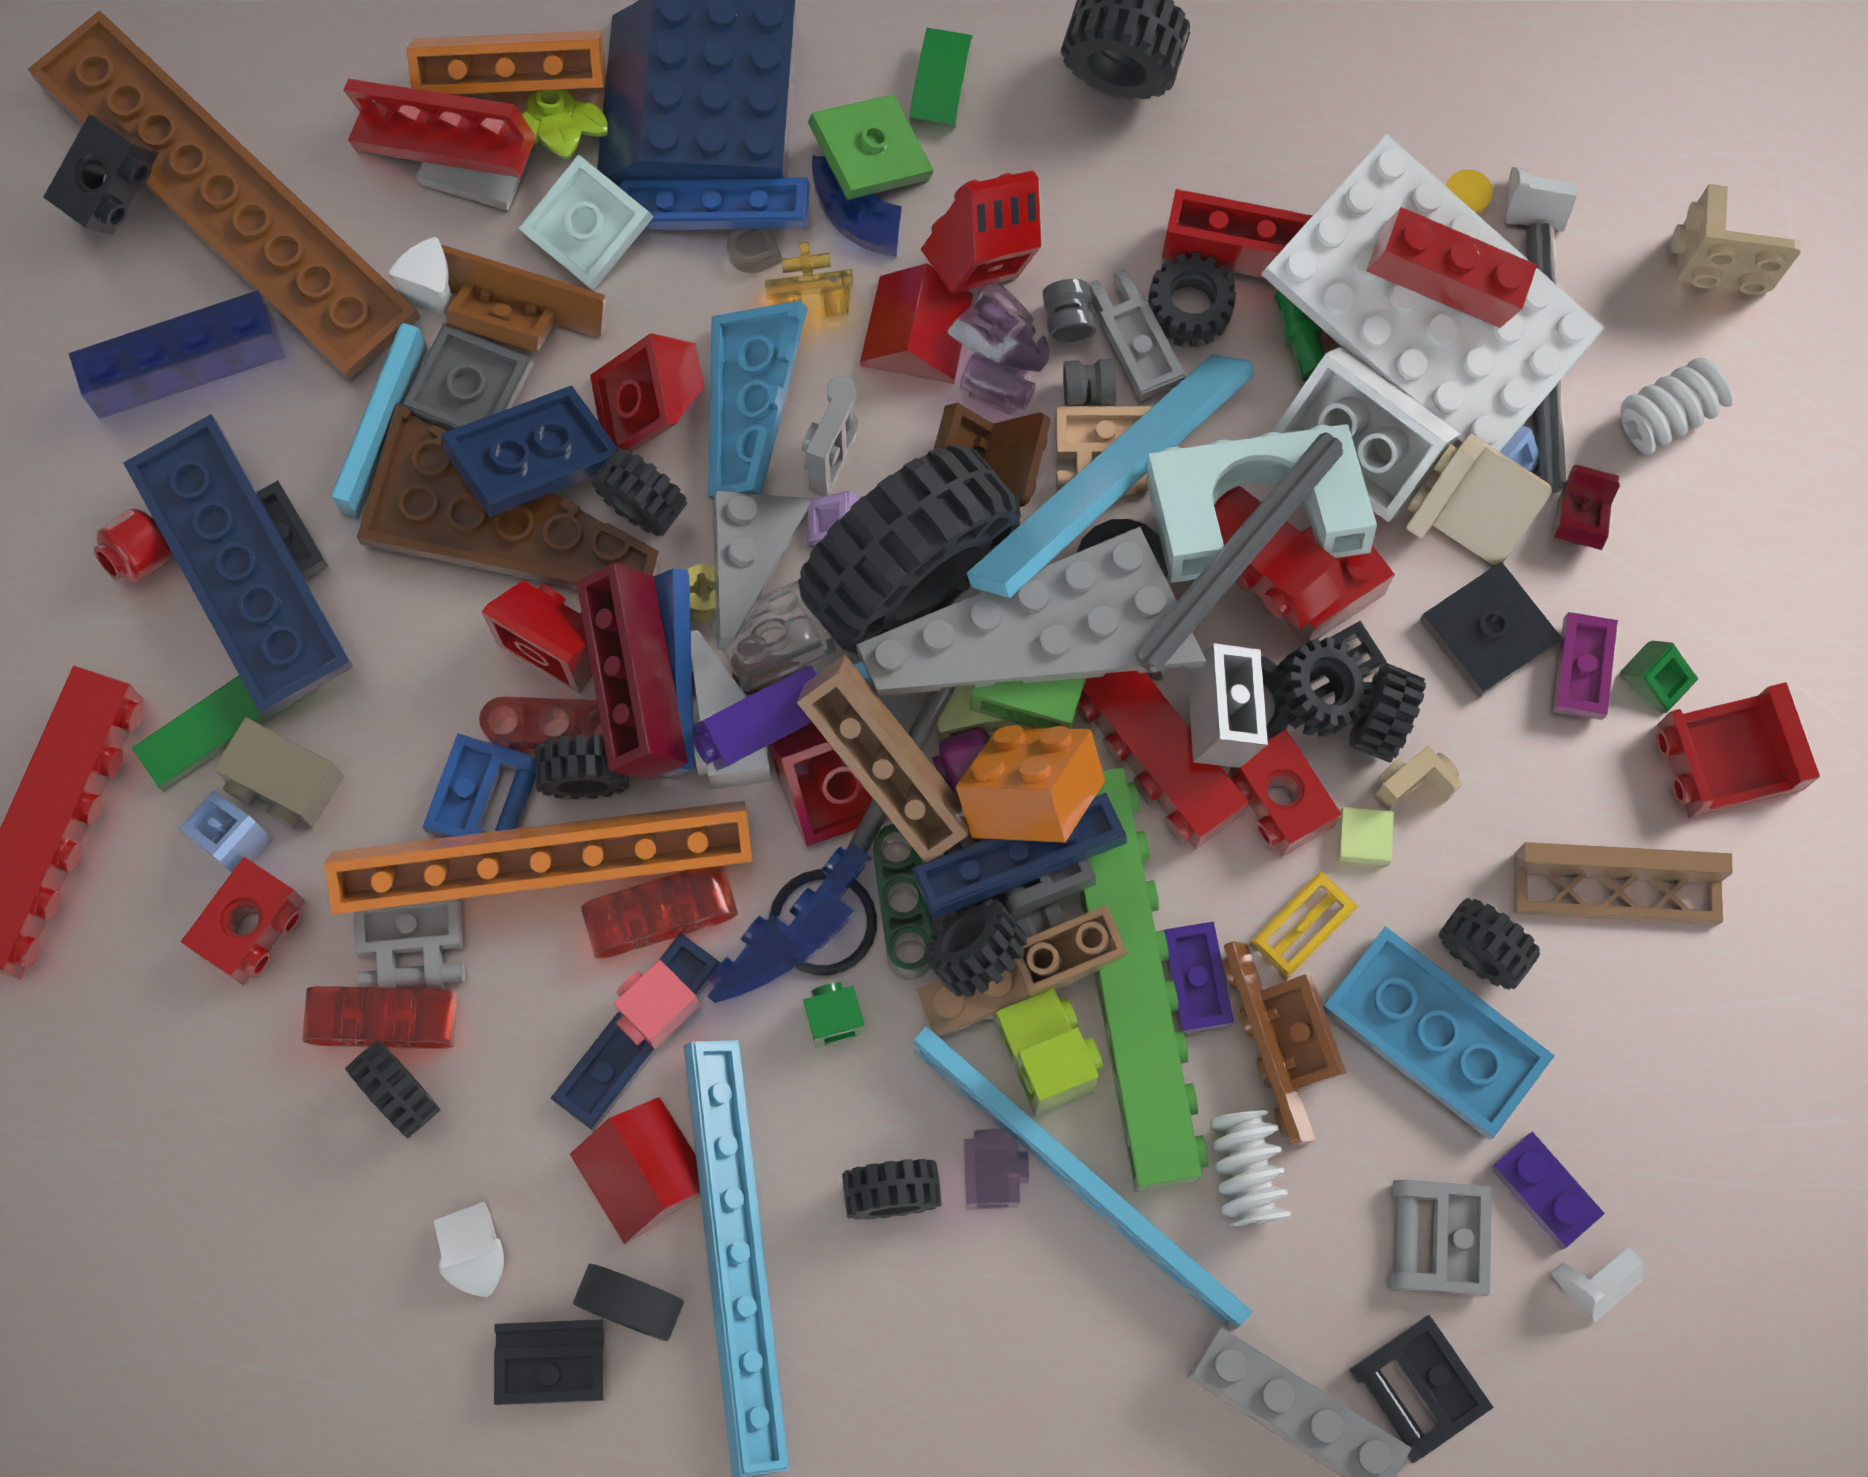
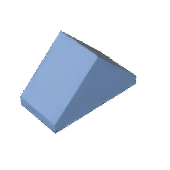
[178,790,273,873]

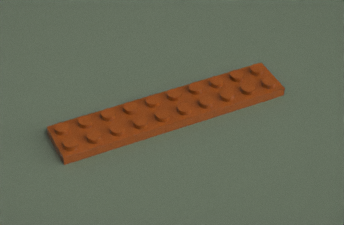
[28,10,420,381]

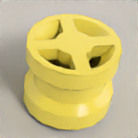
[688,564,716,624]

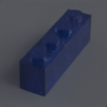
[68,290,286,419]

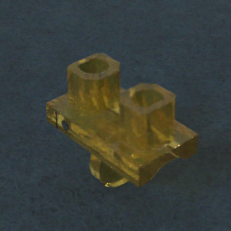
[765,241,854,318]

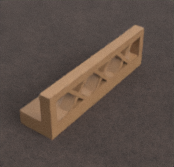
[1514,842,1733,925]

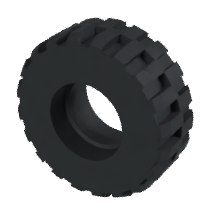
[798,444,1021,655]

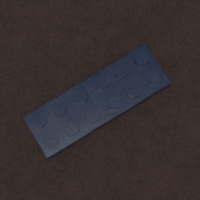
[123,414,355,717]

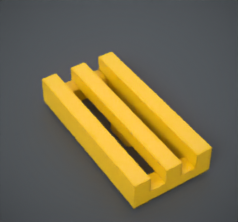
[1249,871,1358,981]

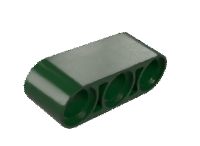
[873,824,933,980]

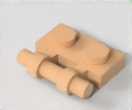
[1056,406,1152,495]

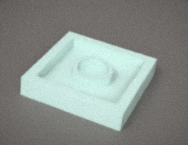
[519,154,654,291]

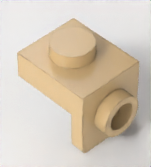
[1375,746,1462,811]

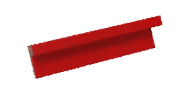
[343,78,536,178]

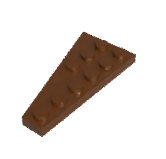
[357,403,661,589]

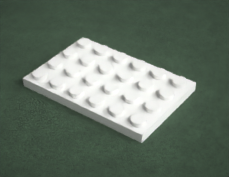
[1261,134,1604,452]

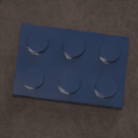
[441,385,617,517]

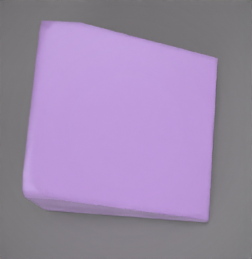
[807,491,861,548]

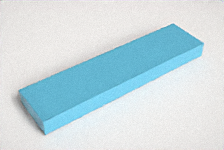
[331,323,427,520]

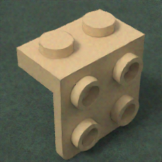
[1671,184,1801,295]
[1405,433,1552,565]

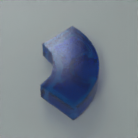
[812,155,902,257]

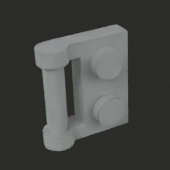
[802,376,859,496]
[1390,1180,1492,1296]

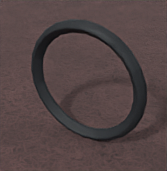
[769,869,877,976]

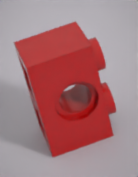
[1229,729,1342,857]
[180,857,305,986]

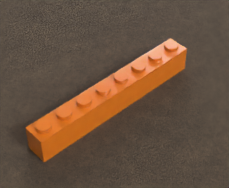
[324,801,753,915]

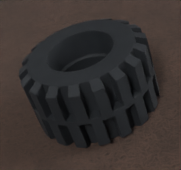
[1061,0,1191,99]

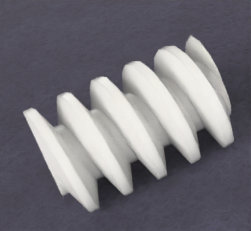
[1620,357,1733,456]
[1210,1110,1291,1226]

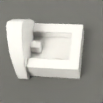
[1506,167,1577,232]
[389,237,453,318]
[433,1201,504,1297]
[1551,1246,1644,1323]

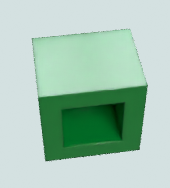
[803,982,866,1049]

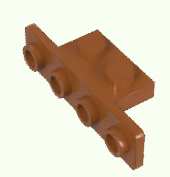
[441,244,606,352]
[1223,941,1347,1145]

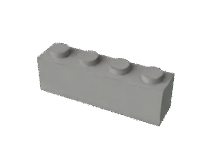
[1187,1327,1412,1477]

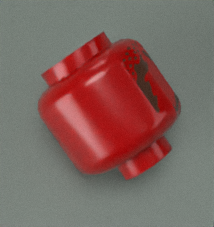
[93,508,172,582]

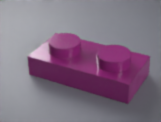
[1553,612,1618,720]

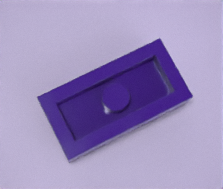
[1163,921,1234,1034]
[1489,1131,1605,1250]

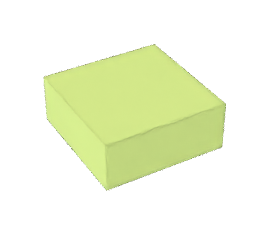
[1337,807,1394,866]

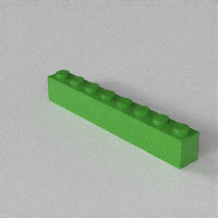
[1079,768,1208,1192]

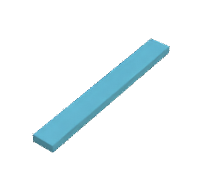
[967,354,1254,598]
[914,1026,1253,1330]
[684,1040,789,1477]

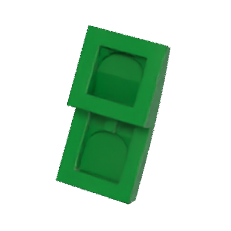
[909,27,973,127]

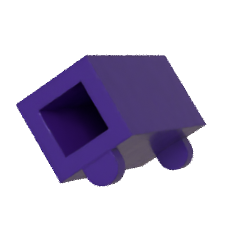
[693,665,817,771]

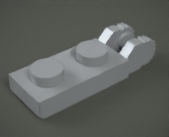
[1088,269,1186,401]

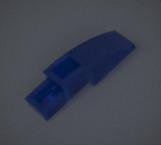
[707,843,873,1003]

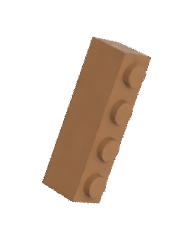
[797,655,969,863]

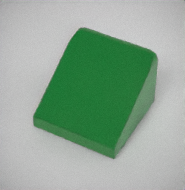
[1620,640,1699,713]

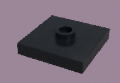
[1420,561,1563,697]

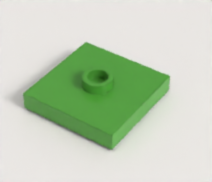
[808,94,934,200]

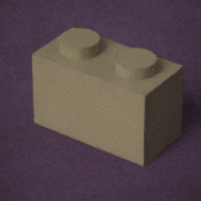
[213,717,344,828]

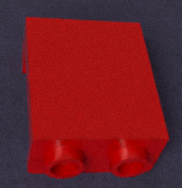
[1656,682,1820,818]

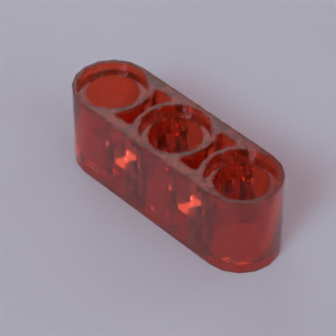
[479,696,604,756]
[580,865,739,958]
[302,986,458,1049]

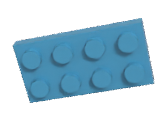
[1323,926,1555,1140]

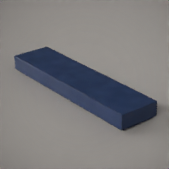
[912,792,1127,920]
[550,932,722,1132]

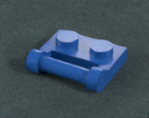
[422,733,536,838]

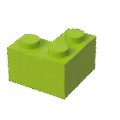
[994,988,1103,1117]

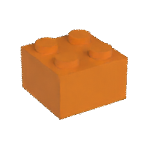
[956,725,1105,842]

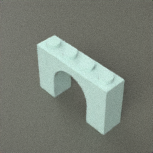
[1146,424,1377,583]

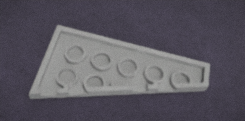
[856,527,1206,696]

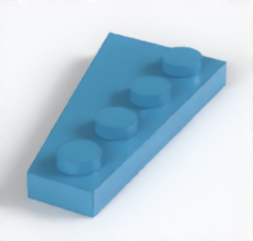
[708,300,808,500]

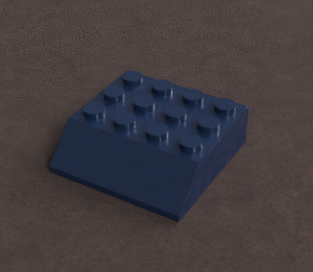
[597,0,798,188]

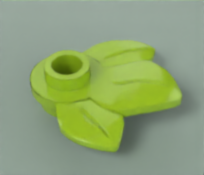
[522,89,608,159]

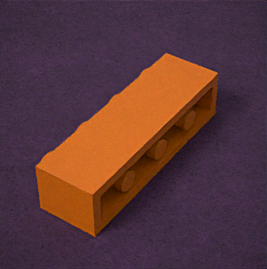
[406,30,606,94]

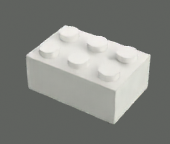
[1272,346,1460,523]

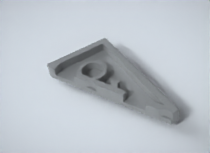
[713,491,810,650]

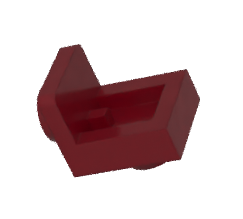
[1554,465,1621,550]

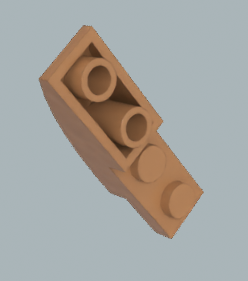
[916,905,1128,1039]

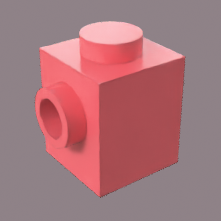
[613,959,700,1049]

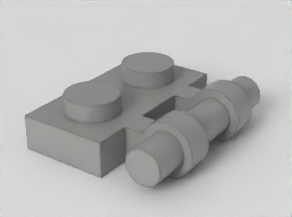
[354,899,465,995]

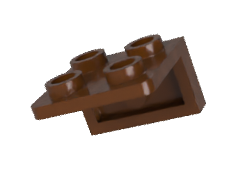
[934,402,1050,507]

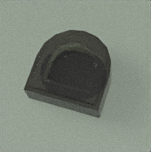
[726,228,783,274]

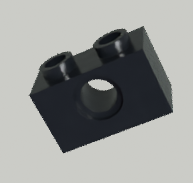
[43,114,159,235]

